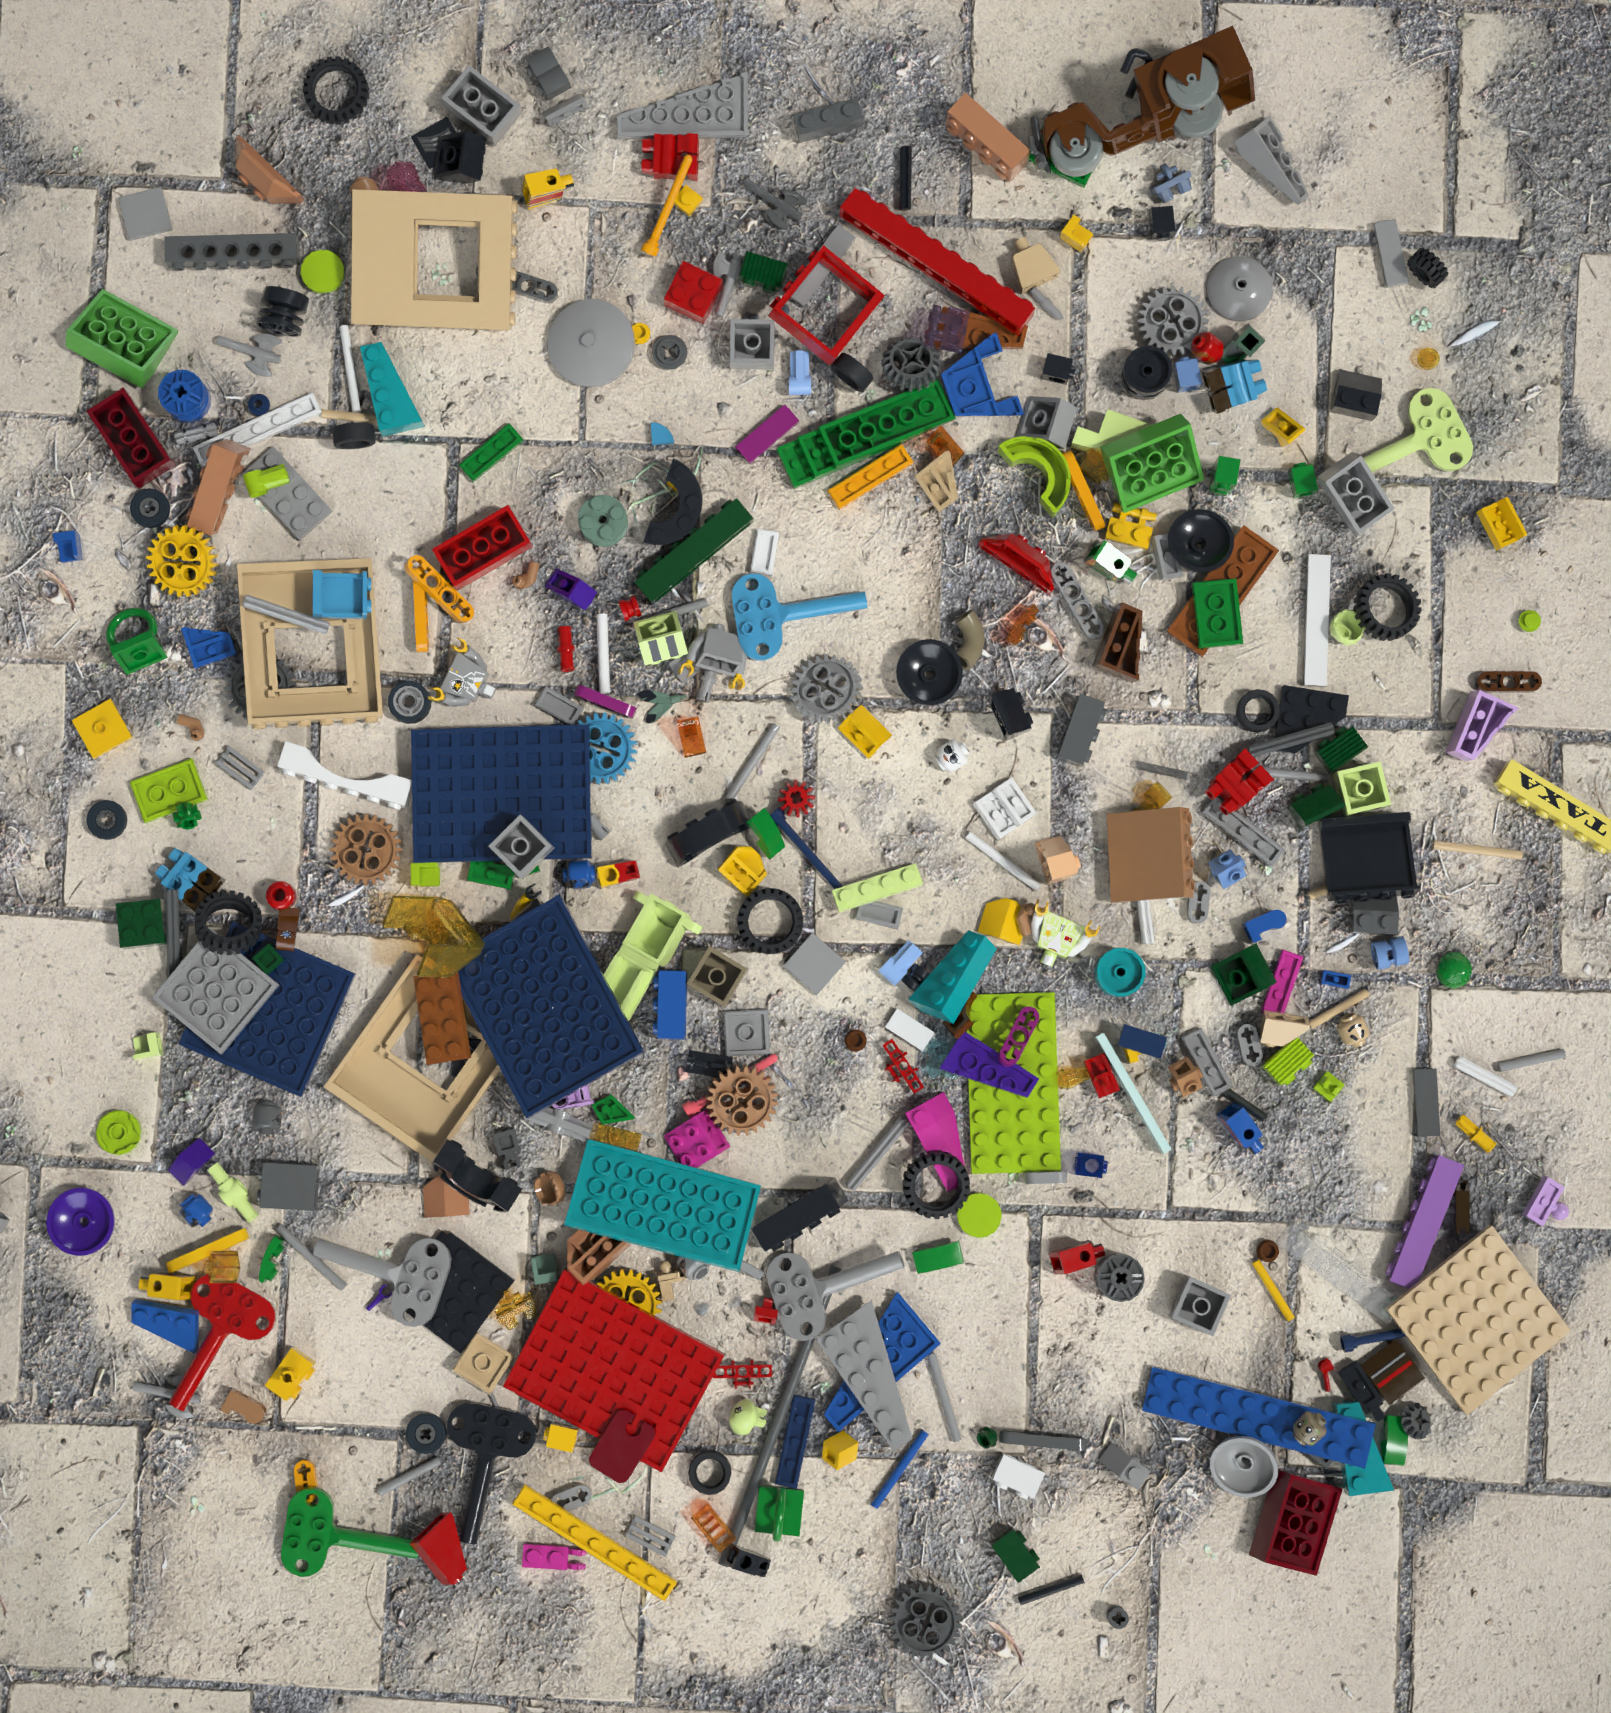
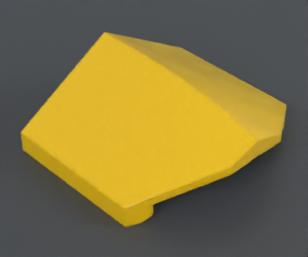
[717,846,767,897]
[977,898,1023,946]

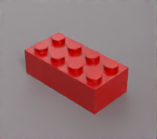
[432,505,533,591]

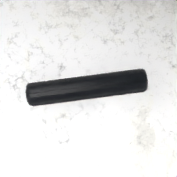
[899,146,912,211]

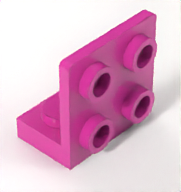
[664,1109,731,1168]

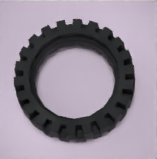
[303,56,369,125]
[1353,573,1422,641]
[737,888,803,954]
[195,890,262,955]
[902,1150,970,1219]

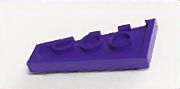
[939,1032,1039,1098]

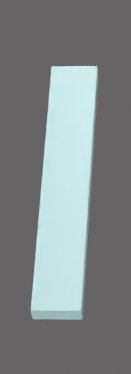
[1094,1033,1171,1154]

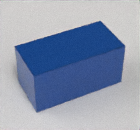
[1319,970,1351,989]

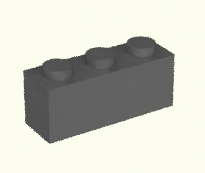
[794,98,863,143]
[1057,693,1107,767]

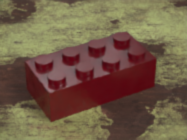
[86,387,176,489]

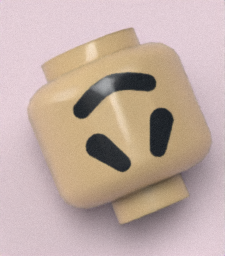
[1337,1012,1370,1047]

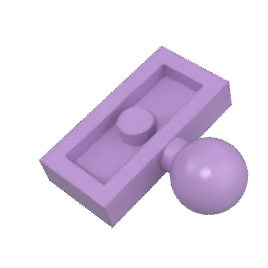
[1522,1175,1569,1226]

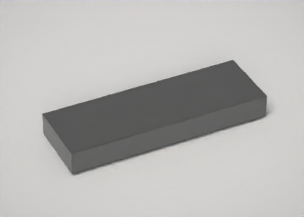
[1413,1068,1440,1137]

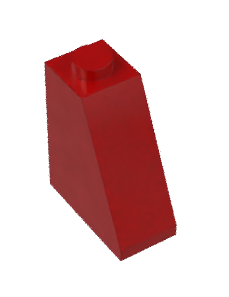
[410,1512,467,1585]

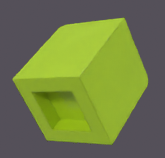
[411,862,440,887]

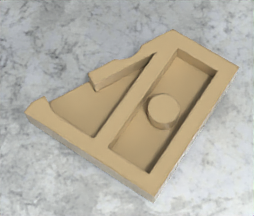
[915,451,958,512]

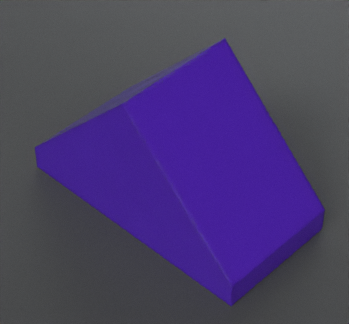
[168,1138,216,1186]

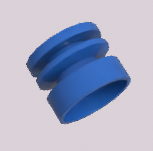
[158,370,211,423]

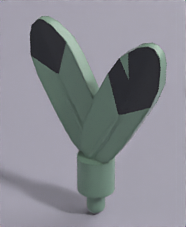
[638,690,687,724]

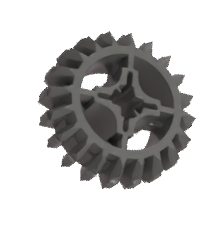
[881,335,941,393]

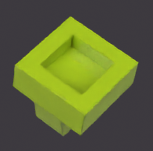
[1313,1071,1345,1102]

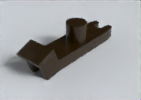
[1455,1180,1470,1235]

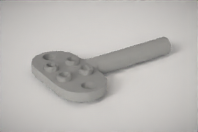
[313,1238,452,1327]
[767,1251,905,1341]

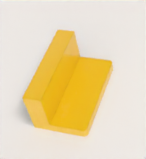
[838,705,892,759]

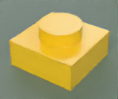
[674,185,703,217]

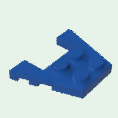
[940,333,1024,416]

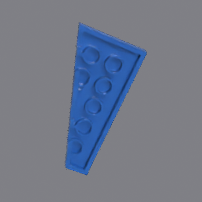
[824,1292,941,1432]

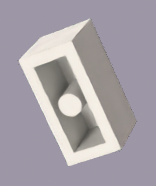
[991,1452,1045,1499]

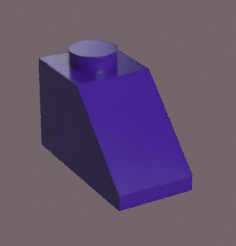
[545,568,597,611]

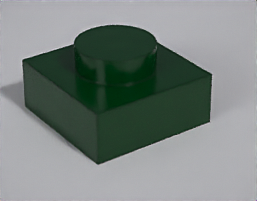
[252,943,285,975]

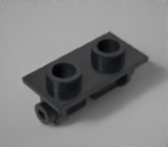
[685,1050,733,1078]

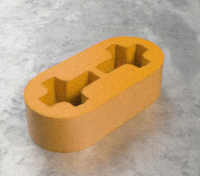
[294,1459,318,1503]

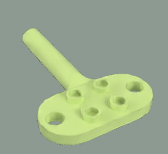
[1363,388,1473,472]

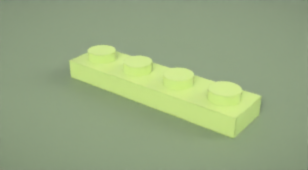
[831,863,923,913]

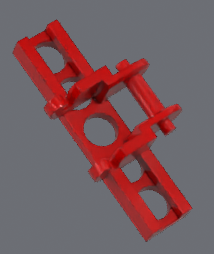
[882,1038,924,1094]
[713,1359,772,1389]

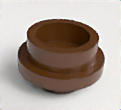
[845,1029,867,1052]
[1256,1240,1279,1262]

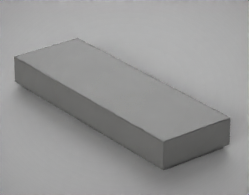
[1373,219,1409,288]
[1181,1028,1233,1097]

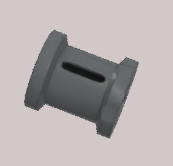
[1106,1605,1129,1629]

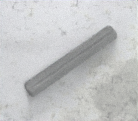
[242,595,330,634]
[846,1117,909,1191]

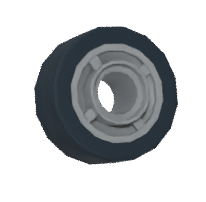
[388,681,431,724]

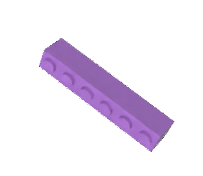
[1385,1155,1464,1289]

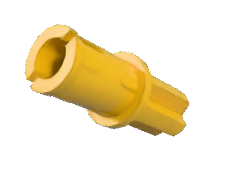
[1455,1115,1497,1153]

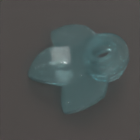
[926,1040,959,1079]

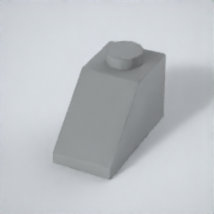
[1098,1442,1151,1490]

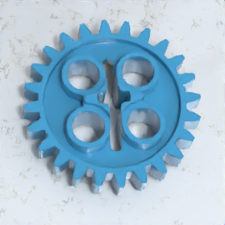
[578,712,638,785]

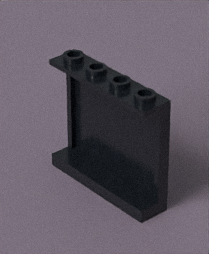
[1318,812,1421,904]

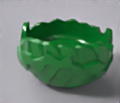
[1436,952,1472,989]

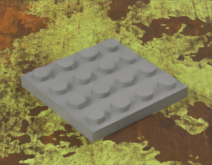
[152,928,279,1054]

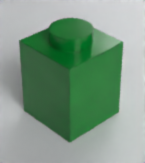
[1288,462,1318,498]

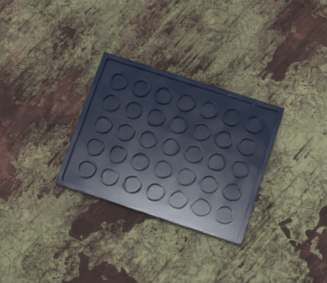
[444,895,645,1119]

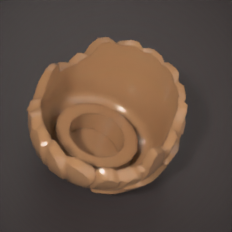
[534,1170,566,1206]

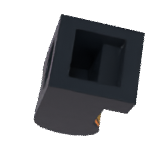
[724,1543,772,1577]

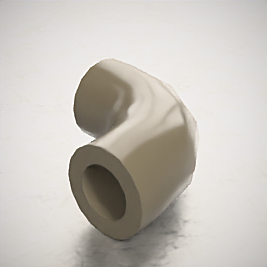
[955,609,985,671]

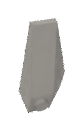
[1234,116,1309,205]

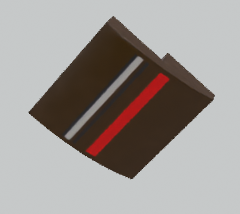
[1361,1340,1425,1405]

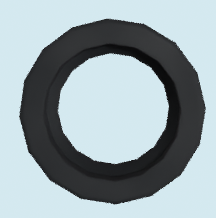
[831,353,873,392]
[332,422,376,449]
[1236,689,1280,733]
[688,1450,731,1495]

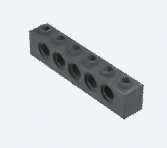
[165,233,300,271]

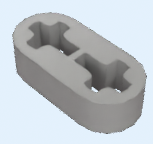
[1187,881,1210,924]
[1236,1024,1263,1066]
[1025,1172,1067,1184]
[551,1484,592,1511]

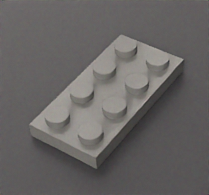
[241,446,333,541]

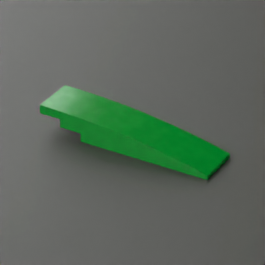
[776,379,956,489]

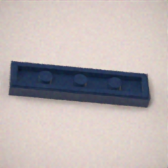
[775,1394,816,1489]

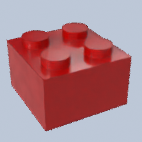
[664,261,723,325]

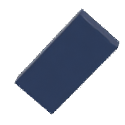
[1117,1024,1167,1059]

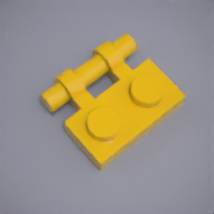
[1104,503,1157,550]

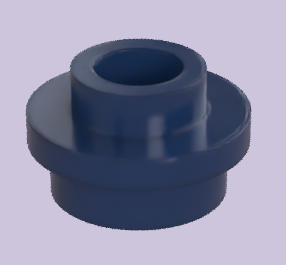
[248,394,270,416]

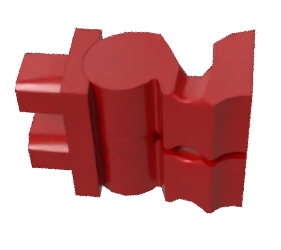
[641,133,699,181]
[1205,748,1274,816]

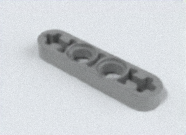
[1051,562,1104,640]

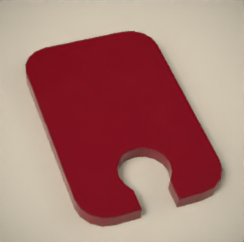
[589,1409,656,1483]

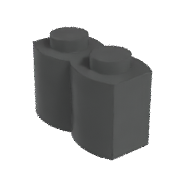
[525,46,571,100]

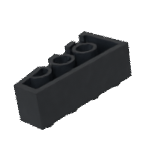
[751,1178,849,1252]

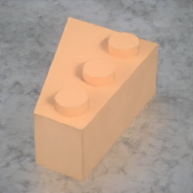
[1035,835,1081,885]

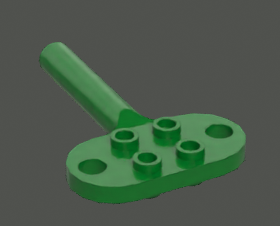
[281,1487,419,1577]

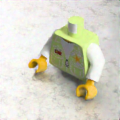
[1030,900,1100,967]

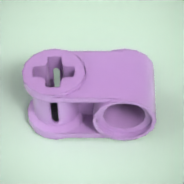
[552,1084,594,1109]

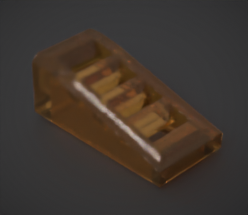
[691,1502,737,1553]

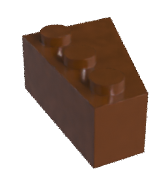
[1093,602,1143,683]

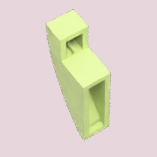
[1070,409,1151,454]

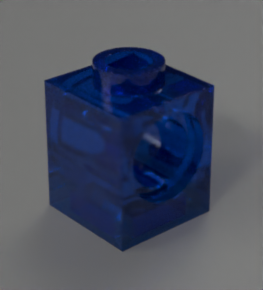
[1073,1152,1108,1178]

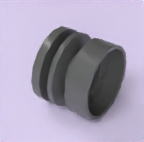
[1094,1253,1145,1302]

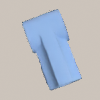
[789,350,811,395]
[878,940,922,986]

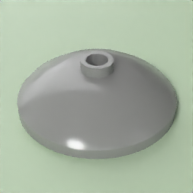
[1207,256,1272,322]
[1210,1436,1278,1498]

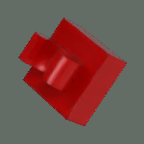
[753,1298,778,1325]

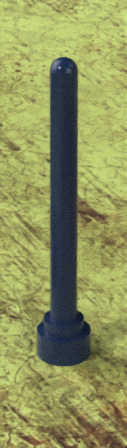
[770,807,843,889]
[1340,1329,1406,1353]

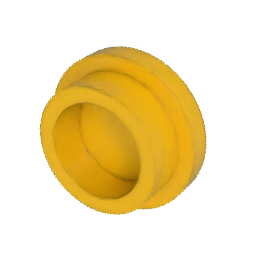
[632,323,651,345]

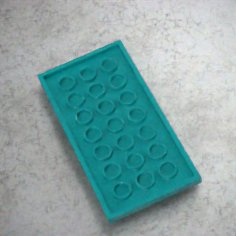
[564,1139,761,1272]

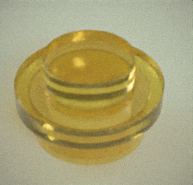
[1417,348,1440,370]

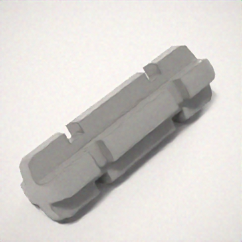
[174,423,218,444]

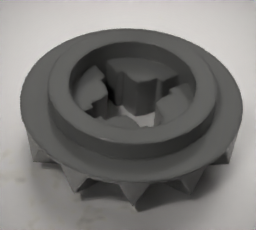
[652,335,687,370]
[1401,1403,1433,1440]

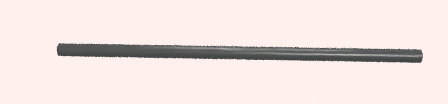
[718,1265,842,1567]

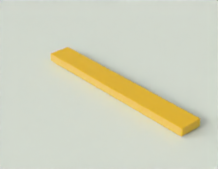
[512,1484,677,1601]

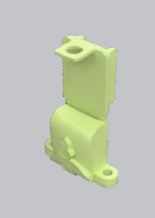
[604,891,703,1021]

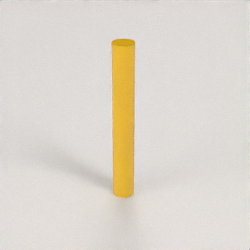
[1252,1259,1295,1322]

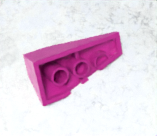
[905,1092,965,1192]

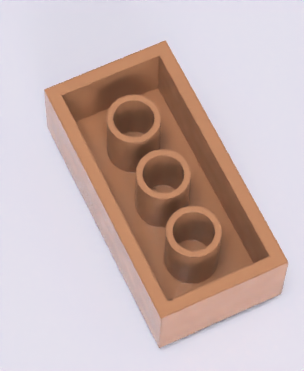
[946,92,1030,182]

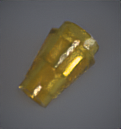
[1056,1067,1090,1090]

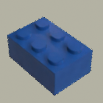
[653,971,687,1040]

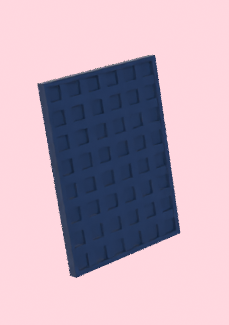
[411,724,592,863]

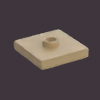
[452,1332,515,1395]

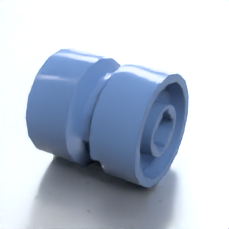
[1371,936,1409,970]

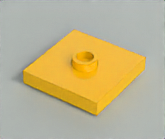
[72,698,133,759]

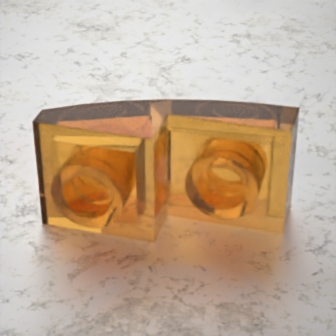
[1005,604,1039,646]

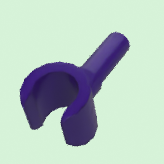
[366,1285,393,1311]

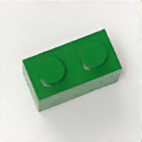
[1209,456,1241,496]

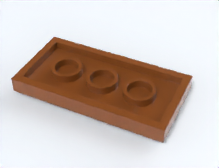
[413,969,471,1065]

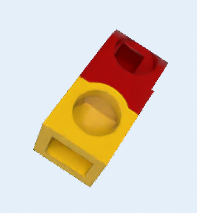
[596,861,640,889]

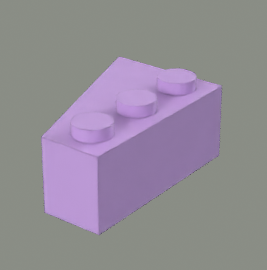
[1445,690,1518,761]

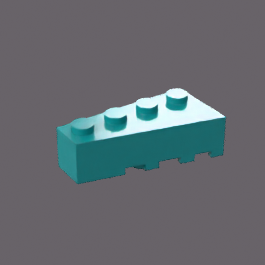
[908,930,997,1024]

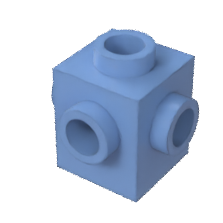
[1207,849,1246,889]

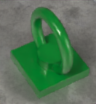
[106,608,168,675]
[755,1485,804,1542]

